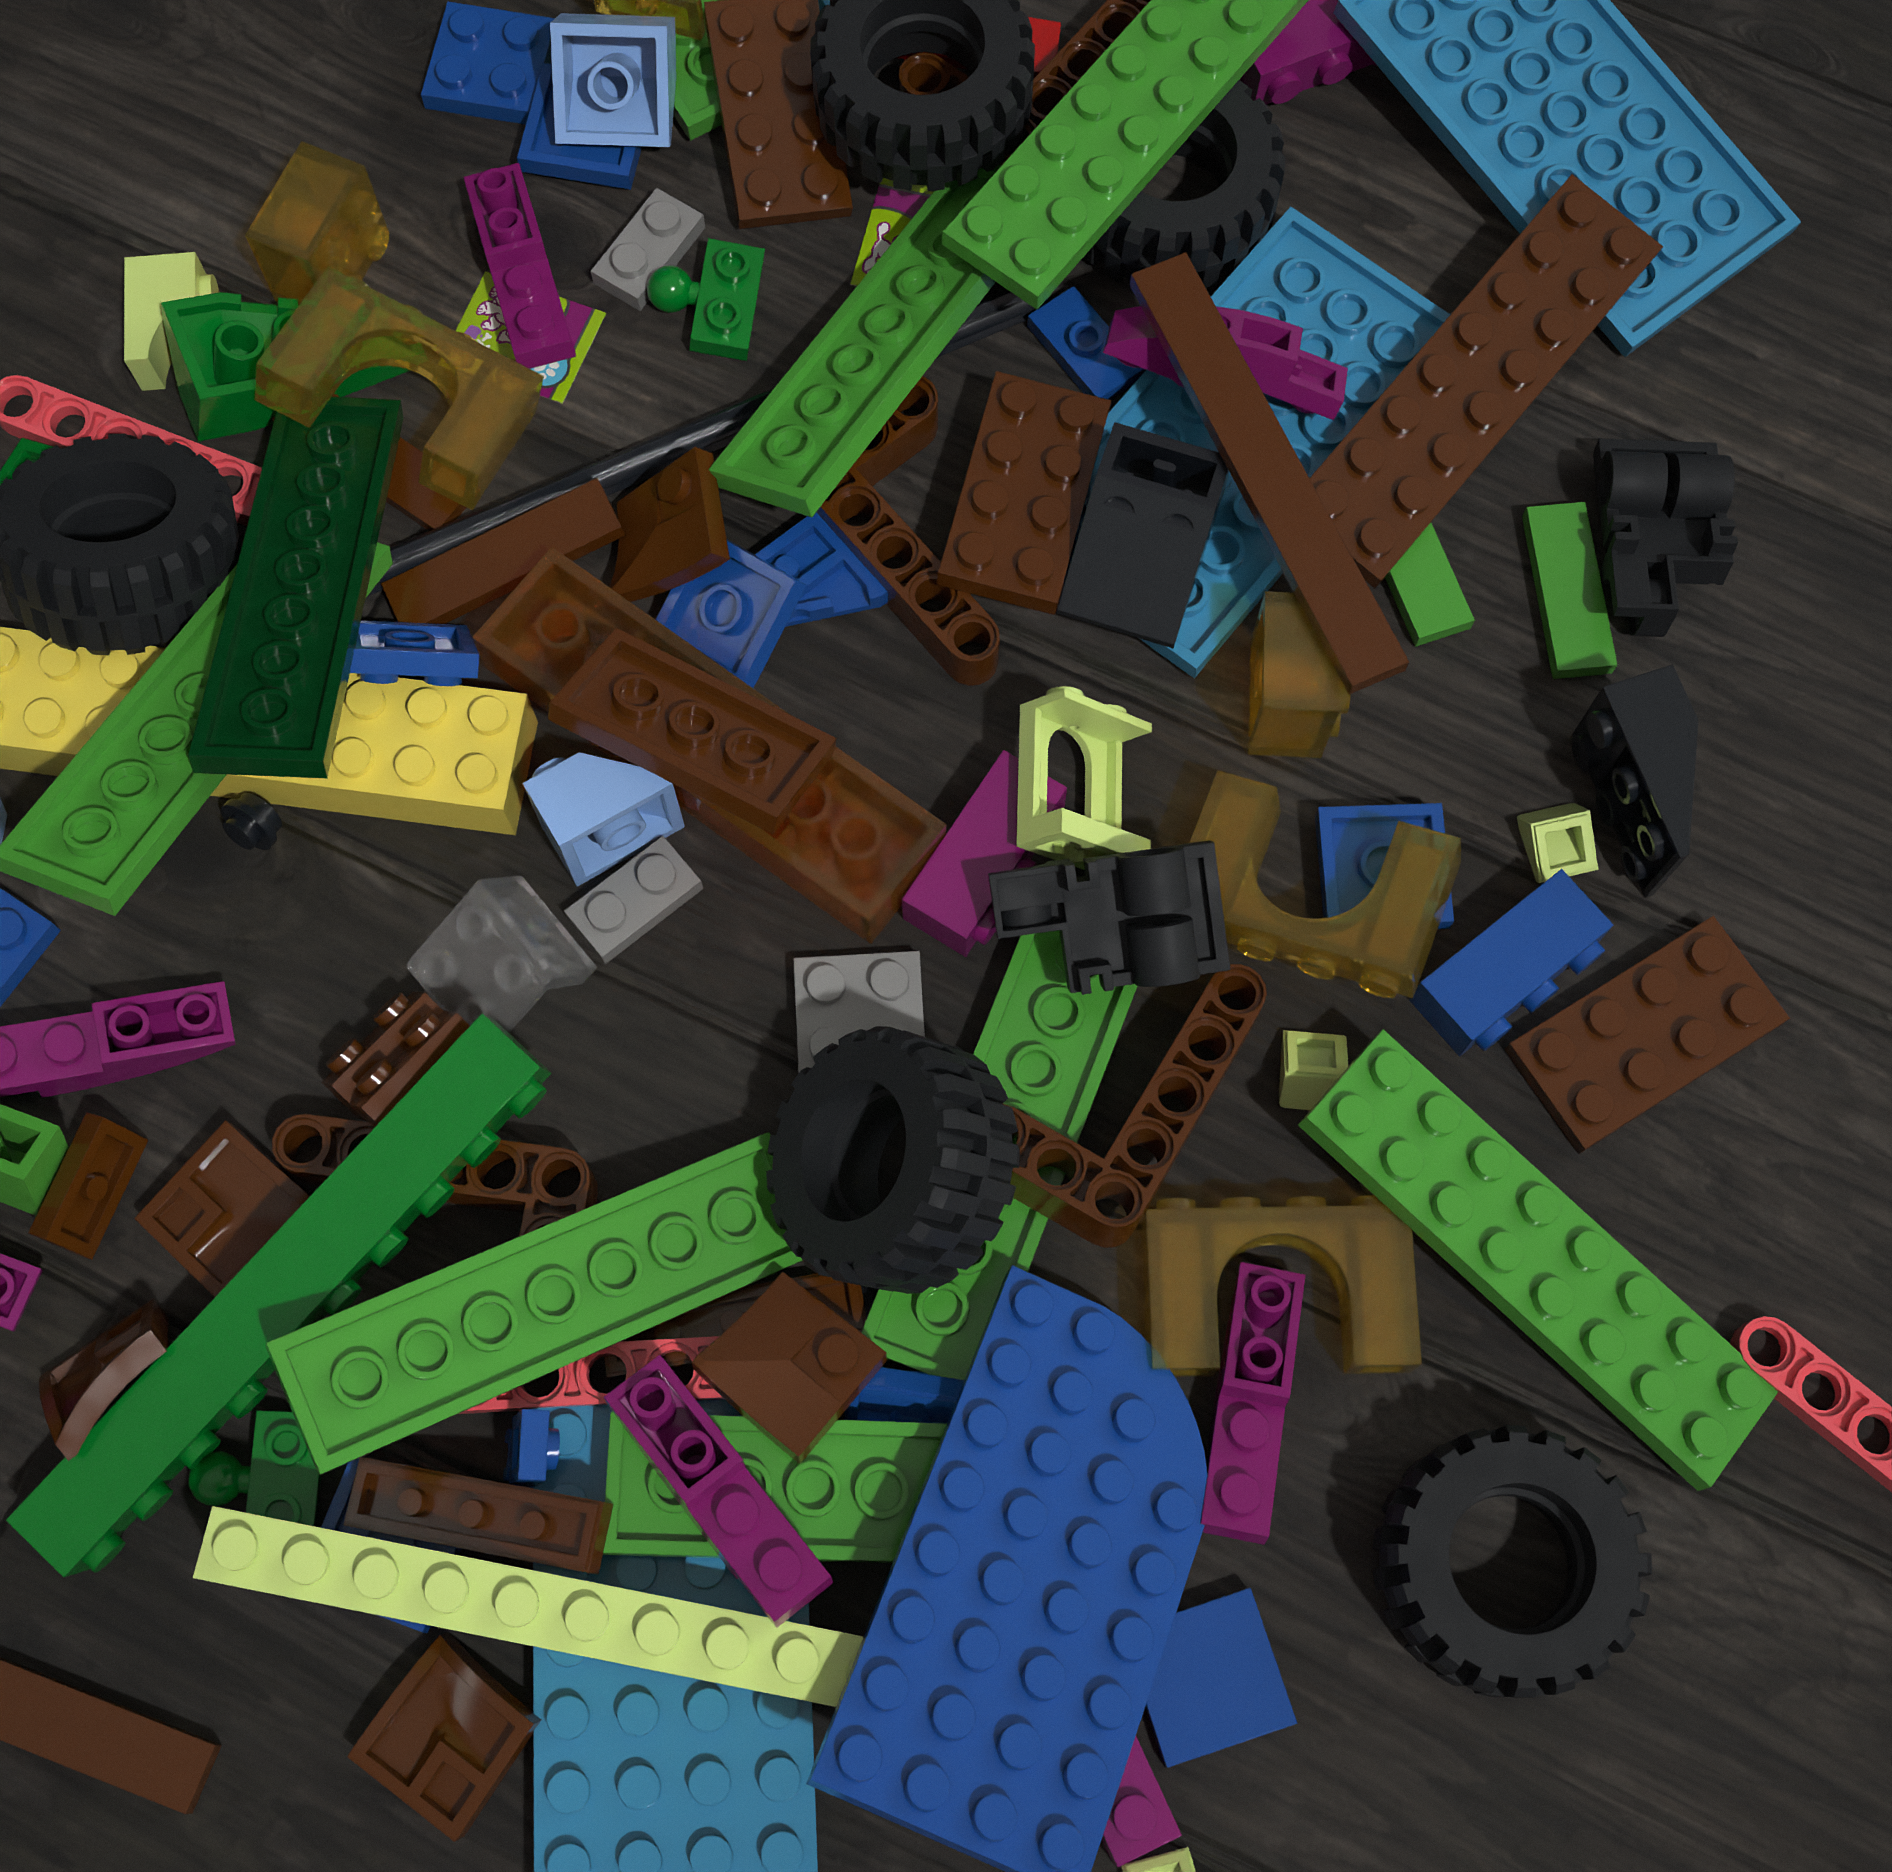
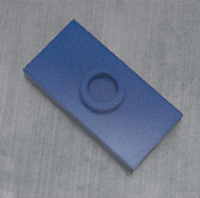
[1027,286,1144,400]
[844,1367,964,1424]

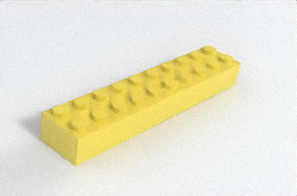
[0,627,538,835]

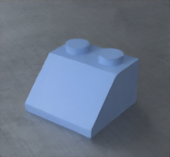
[550,13,676,147]
[522,752,685,887]

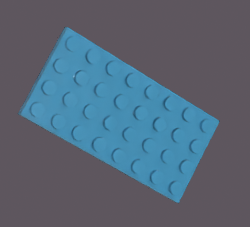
[1333,0,1801,357]
[1064,206,1450,679]
[533,1399,818,1872]

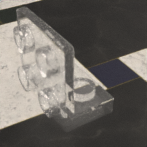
[407,876,597,1033]

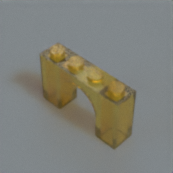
[255,266,544,510]
[1190,770,1461,998]
[1141,1195,1422,1377]

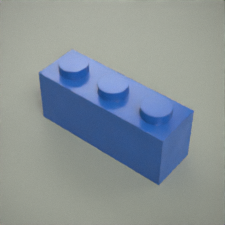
[1409,869,1613,1057]

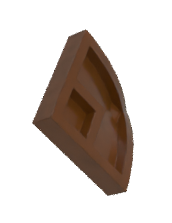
[607,447,730,604]
[134,1120,312,1297]
[691,1272,887,1464]
[39,1298,169,1461]
[347,1632,542,1842]

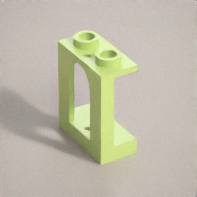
[1016,686,1152,870]

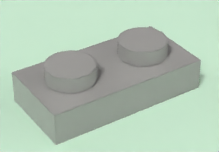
[591,188,706,311]
[564,836,703,964]

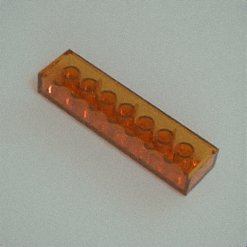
[472,547,946,944]

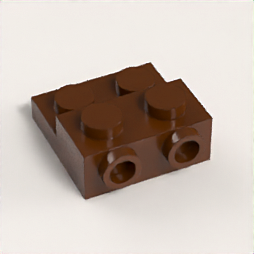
[321,991,470,1125]

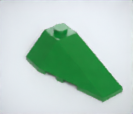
[161,292,431,442]

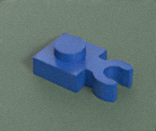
[503,1409,560,1487]

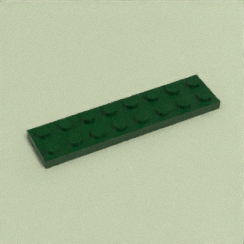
[188,394,404,779]

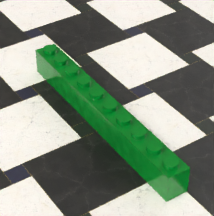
[6,1013,551,1577]

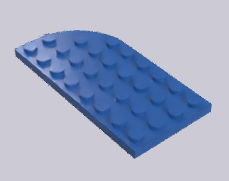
[806,1265,1208,1872]

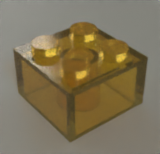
[245,141,389,310]
[1248,591,1351,758]

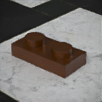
[28,1112,148,1260]

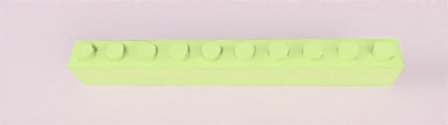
[193,1506,863,1707]

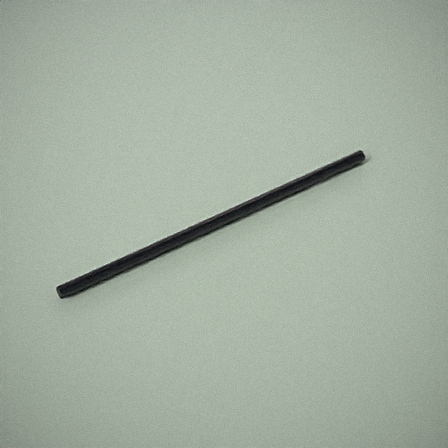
[165,290,1042,648]

